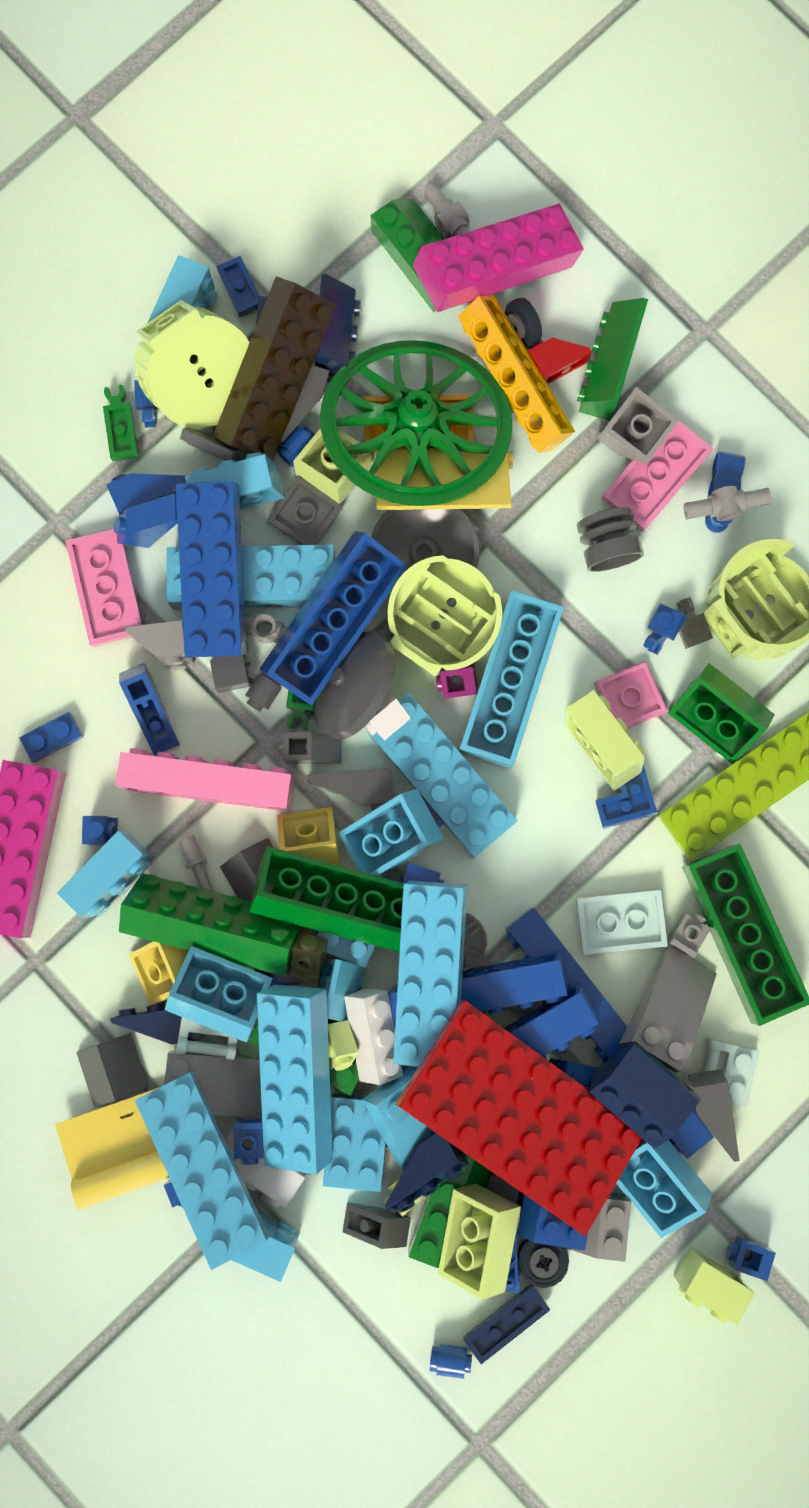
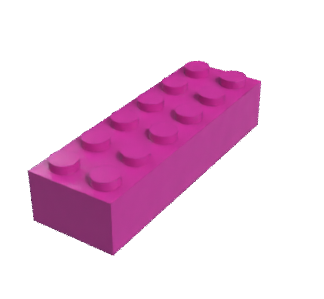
[413,203,584,313]
[0,760,66,938]

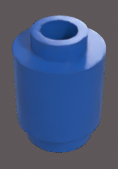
[277,426,315,467]
[429,1344,472,1379]

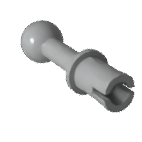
[179,835,214,892]

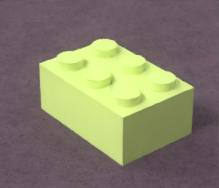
[565,690,645,791]
[438,1183,521,1300]

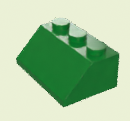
[668,663,775,764]

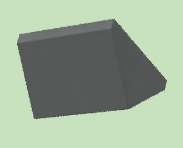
[220,838,274,901]
[76,1033,149,1107]

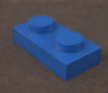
[216,256,260,317]
[19,712,83,763]

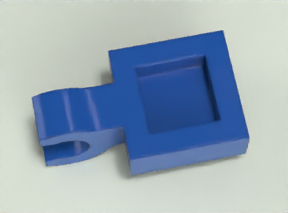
[134,380,158,428]
[643,603,687,655]

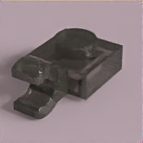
[676,597,713,649]

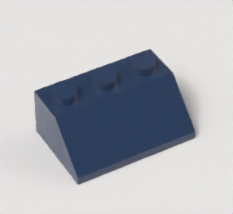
[314,274,361,376]
[589,1041,700,1149]

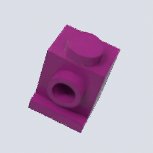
[436,663,478,699]

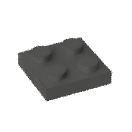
[267,476,343,545]

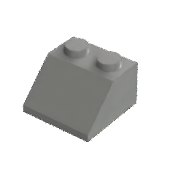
[597,387,679,465]
[125,620,194,670]
[566,1193,631,1262]

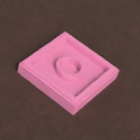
[594,661,668,728]

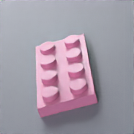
[601,421,713,532]
[66,529,143,647]

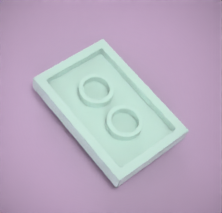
[576,890,668,955]

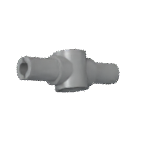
[424,183,470,237]
[683,486,771,521]
[245,614,288,644]

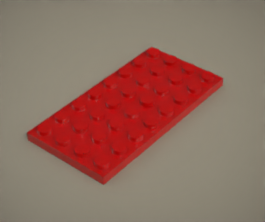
[395,1000,642,1237]

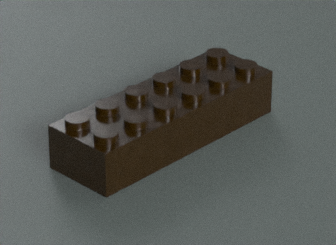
[213,276,336,462]

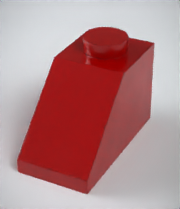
[528,337,592,385]

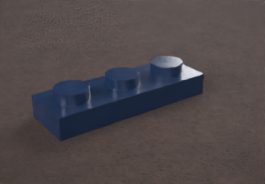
[463,1284,550,1365]

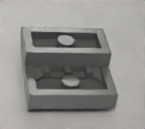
[180,427,247,462]

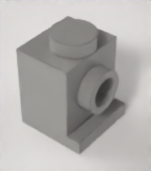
[667,912,711,958]

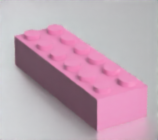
[115,748,296,812]

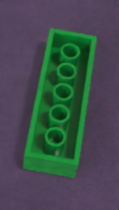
[682,843,809,1026]
[249,846,404,952]
[119,873,303,977]

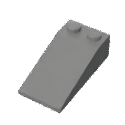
[619,944,717,1073]
[164,1050,262,1118]

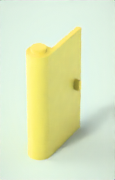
[376,448,513,510]
[55,1087,169,1210]

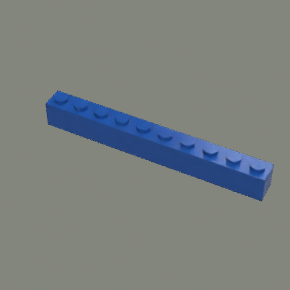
[505,907,714,1159]

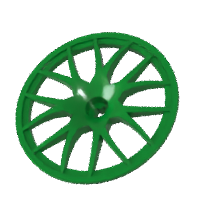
[320,340,512,506]

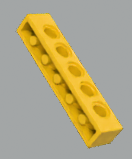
[458,295,575,453]

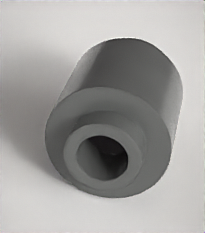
[245,672,282,712]

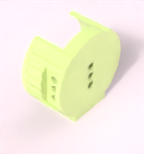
[135,300,250,430]
[701,539,809,660]
[388,555,502,676]

